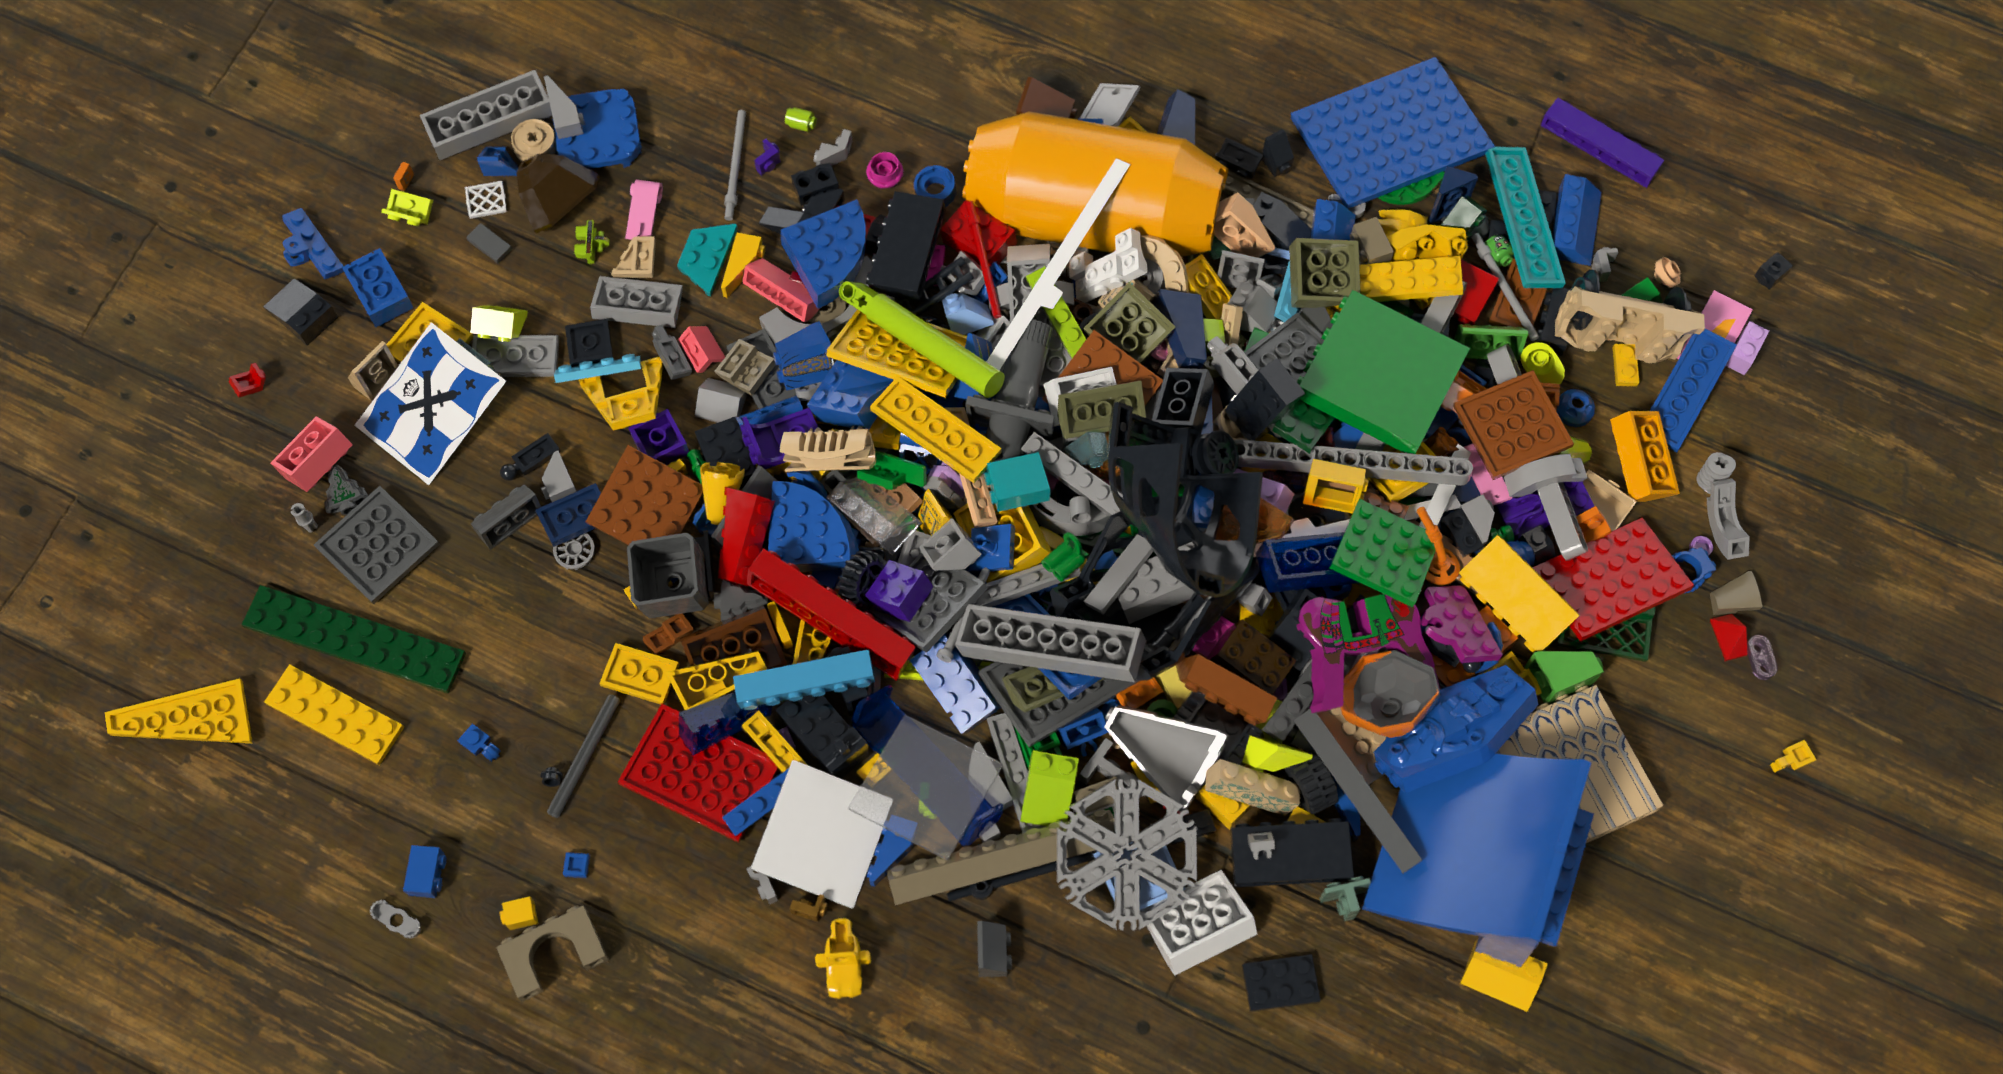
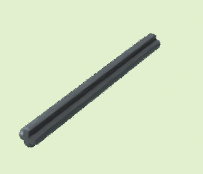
[547,694,620,818]

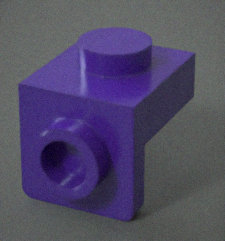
[754,139,780,176]

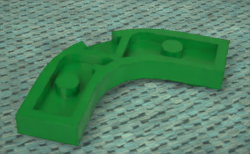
[1377,172,1445,205]

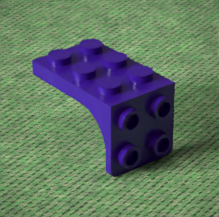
[740,408,818,470]

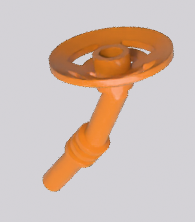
[1416,507,1460,585]

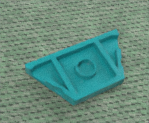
[677,224,738,297]

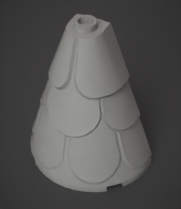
[1105,705,1229,811]

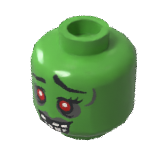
[1485,236,1514,267]

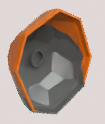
[1341,650,1440,738]

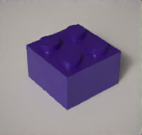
[629,409,689,465]
[865,560,934,622]

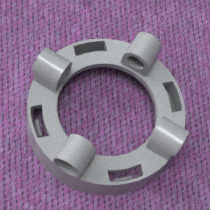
[1029,433,1123,536]

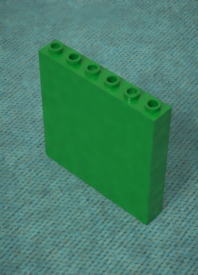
[1297,290,1470,454]

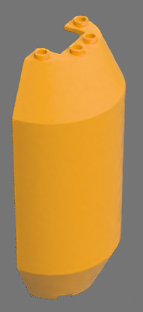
[962,112,1228,257]

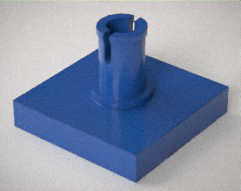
[969,524,1015,573]

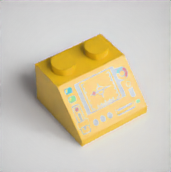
[918,489,954,536]

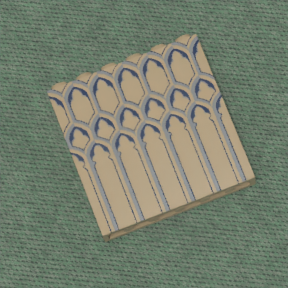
[1496,685,1663,843]

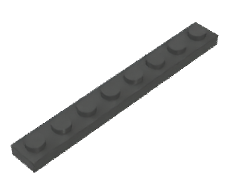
[1262,594,1365,744]

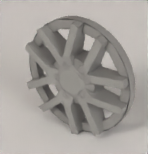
[553,533,595,570]

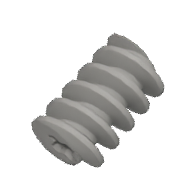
[1696,452,1736,494]

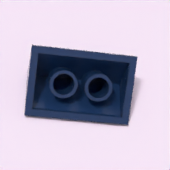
[1428,166,1478,225]

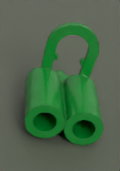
[1041,532,1089,582]

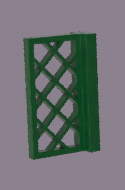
[1557,607,1655,662]

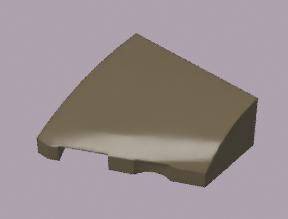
[1710,571,1763,615]

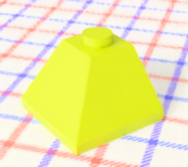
[1242,736,1313,773]

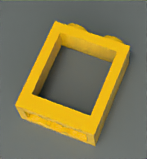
[1303,459,1368,514]

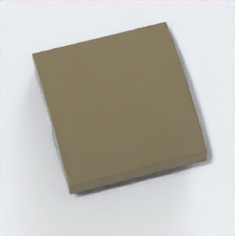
[714,339,776,396]

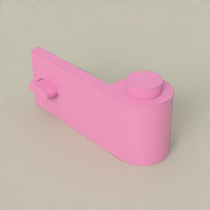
[625,180,663,240]
[1464,443,1512,506]

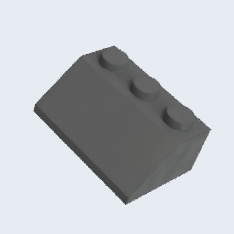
[471,485,541,550]

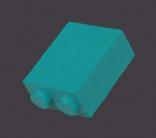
[984,452,1050,512]

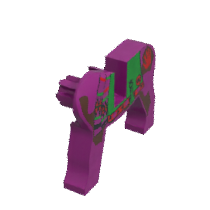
[1296,594,1440,713]

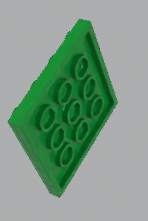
[1330,498,1436,607]

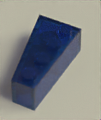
[679,692,772,755]

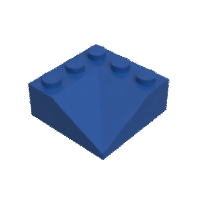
[807,360,893,430]

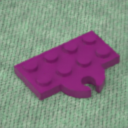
[1421,585,1503,663]

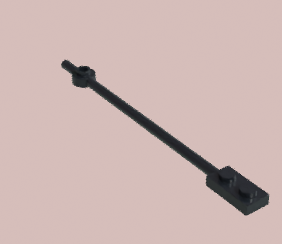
[947,809,1216,902]

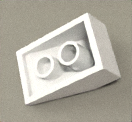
[1043,367,1117,426]

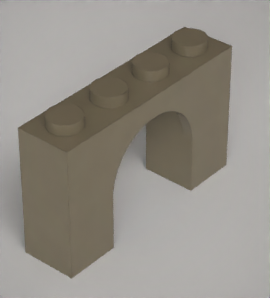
[496,906,609,1002]

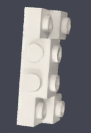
[1069,228,1147,303]

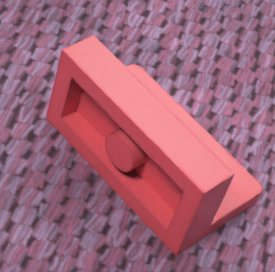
[678,326,725,373]

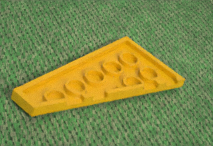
[105,678,253,744]

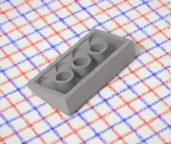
[590,276,682,328]

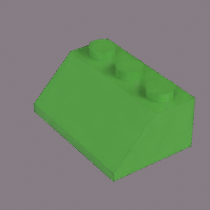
[1454,324,1528,361]

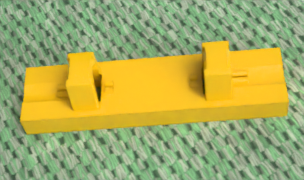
[741,711,807,773]

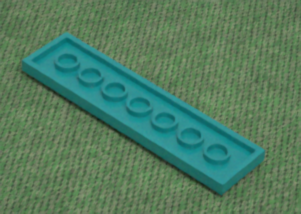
[1485,147,1566,288]

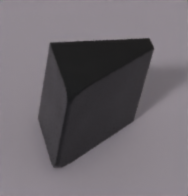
[1474,358,1494,384]

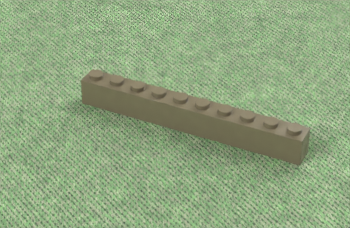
[887,810,1114,905]

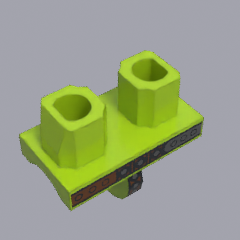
[574,220,609,264]

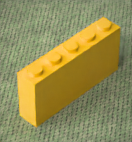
[1459,535,1580,653]

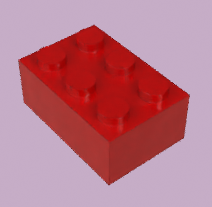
[940,200,1017,266]

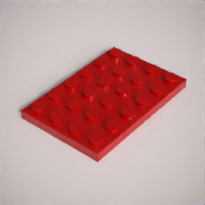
[1533,517,1694,642]
[618,704,779,843]

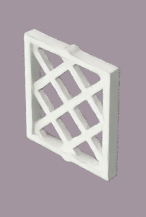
[465,181,507,219]

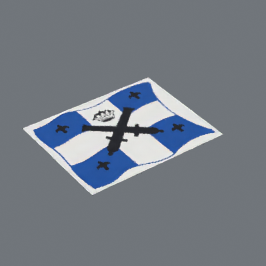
[354,322,506,485]

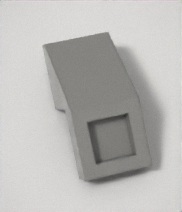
[814,129,852,166]

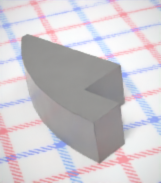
[968,742,1013,843]

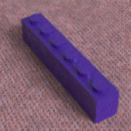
[1541,98,1664,188]

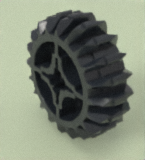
[837,550,886,611]

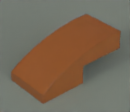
[643,613,694,656]

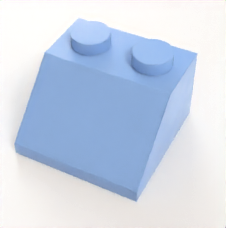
[942,293,994,335]

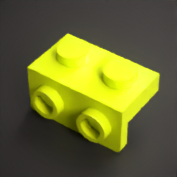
[382,189,433,226]

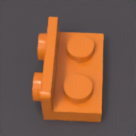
[1576,506,1612,543]

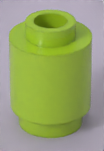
[785,107,817,132]

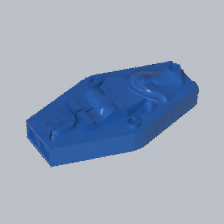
[1374,665,1538,793]

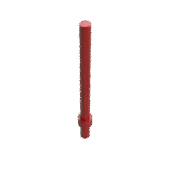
[965,201,1002,319]

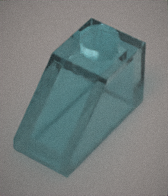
[1061,432,1108,468]

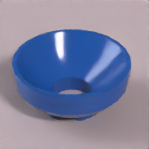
[1556,389,1595,427]

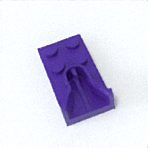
[1495,482,1595,541]

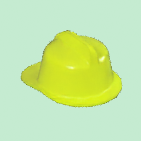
[1521,343,1565,384]

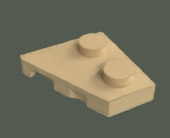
[612,237,656,278]

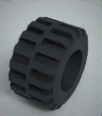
[1284,752,1338,815]

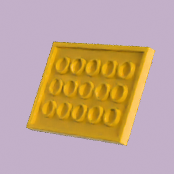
[827,309,967,398]

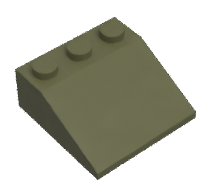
[1289,238,1360,308]
[1084,282,1176,364]

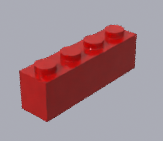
[718,487,775,587]

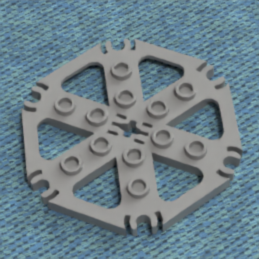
[1057,779,1197,930]

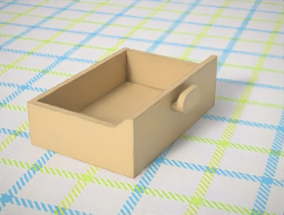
[1582,470,1637,531]

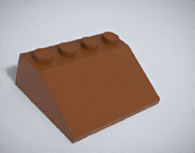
[1176,654,1277,725]

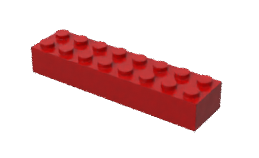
[747,548,916,681]

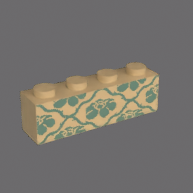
[1205,759,1300,816]

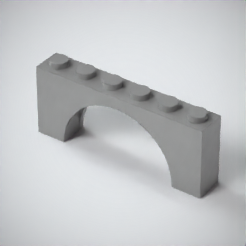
[759,256,895,348]

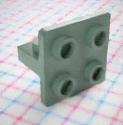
[1320,877,1371,921]

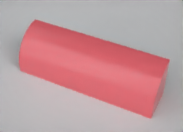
[743,258,820,322]

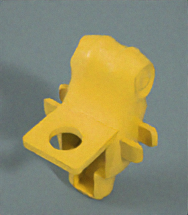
[815,918,871,999]

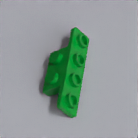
[857,450,926,490]

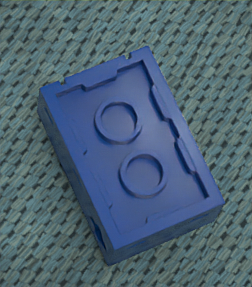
[342,248,414,327]

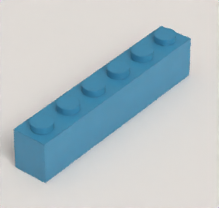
[733,650,875,710]

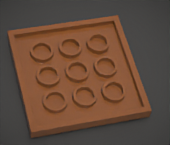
[1042,330,1163,448]
[1453,370,1574,480]
[585,445,703,545]

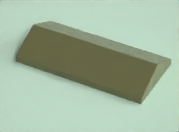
[1057,381,1146,439]
[1003,667,1105,713]

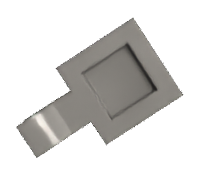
[747,867,778,905]

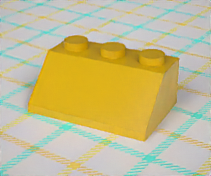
[1460,939,1547,1012]

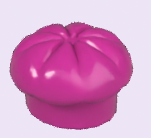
[866,152,903,189]

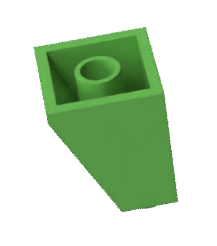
[1524,651,1604,704]

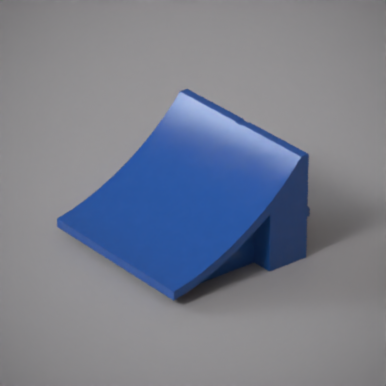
[1362,754,1594,967]

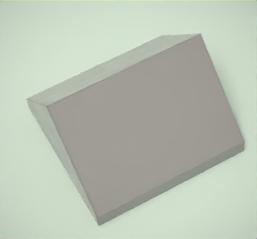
[695,378,748,423]

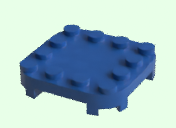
[553,89,642,169]

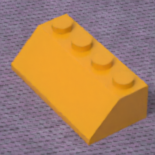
[1610,411,1680,502]

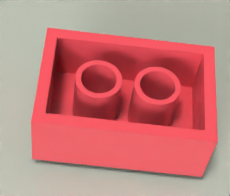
[271,416,352,492]

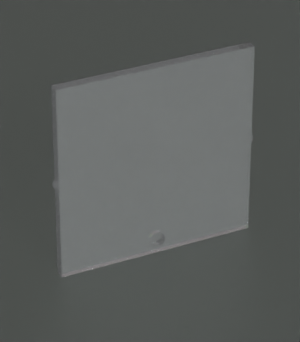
[848,715,1003,861]

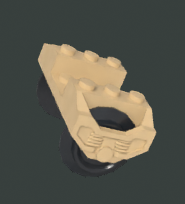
[1555,269,1705,363]

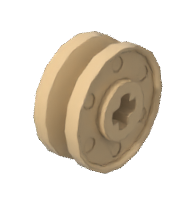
[511,119,557,161]

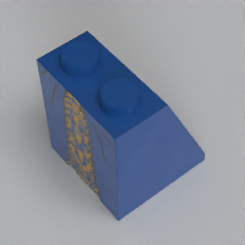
[773,321,834,391]

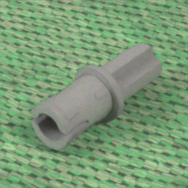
[291,503,318,533]

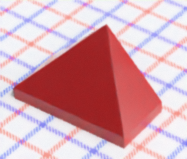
[1710,614,1748,661]

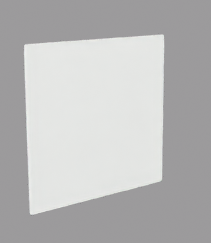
[751,760,893,908]

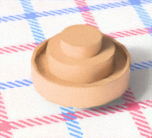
[1654,257,1681,288]

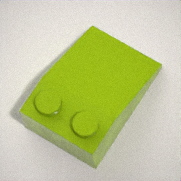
[1020,750,1079,827]

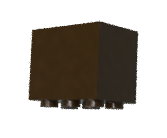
[1206,619,1297,695]

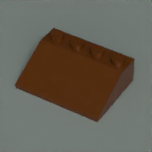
[680,605,788,703]

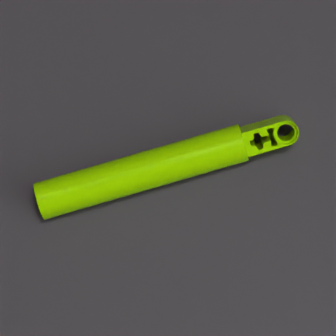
[839,281,1005,398]

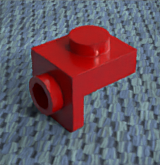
[229,363,266,398]

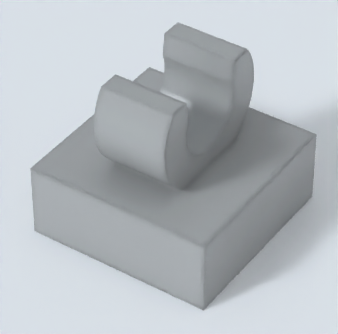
[1248,832,1275,860]

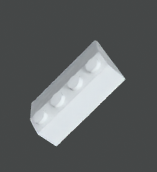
[1140,870,1257,976]

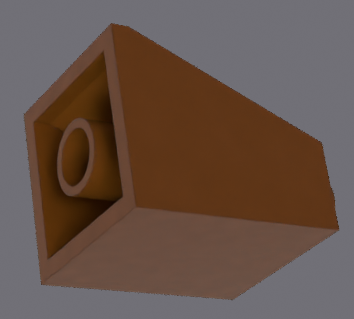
[1016,76,1077,119]

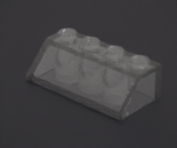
[826,477,922,555]

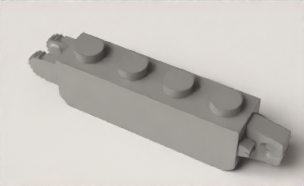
[1207,336,1281,438]

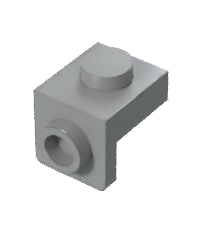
[1592,247,1618,282]

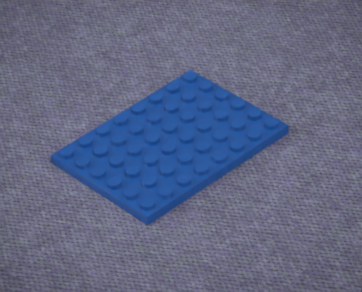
[1291,57,1495,209]

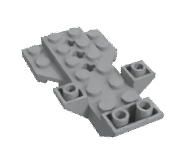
[989,244,1074,389]

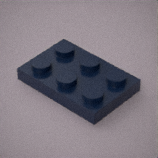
[535,483,601,547]

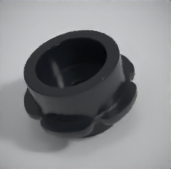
[540,767,563,787]

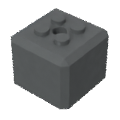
[627,533,709,619]

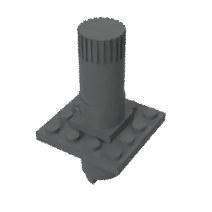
[966,320,1054,473]

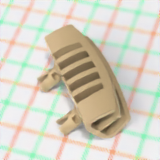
[780,426,876,472]

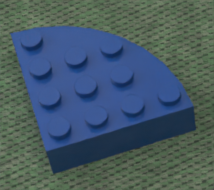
[781,200,866,309]
[768,481,859,572]

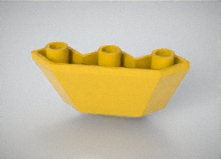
[1387,224,1468,310]

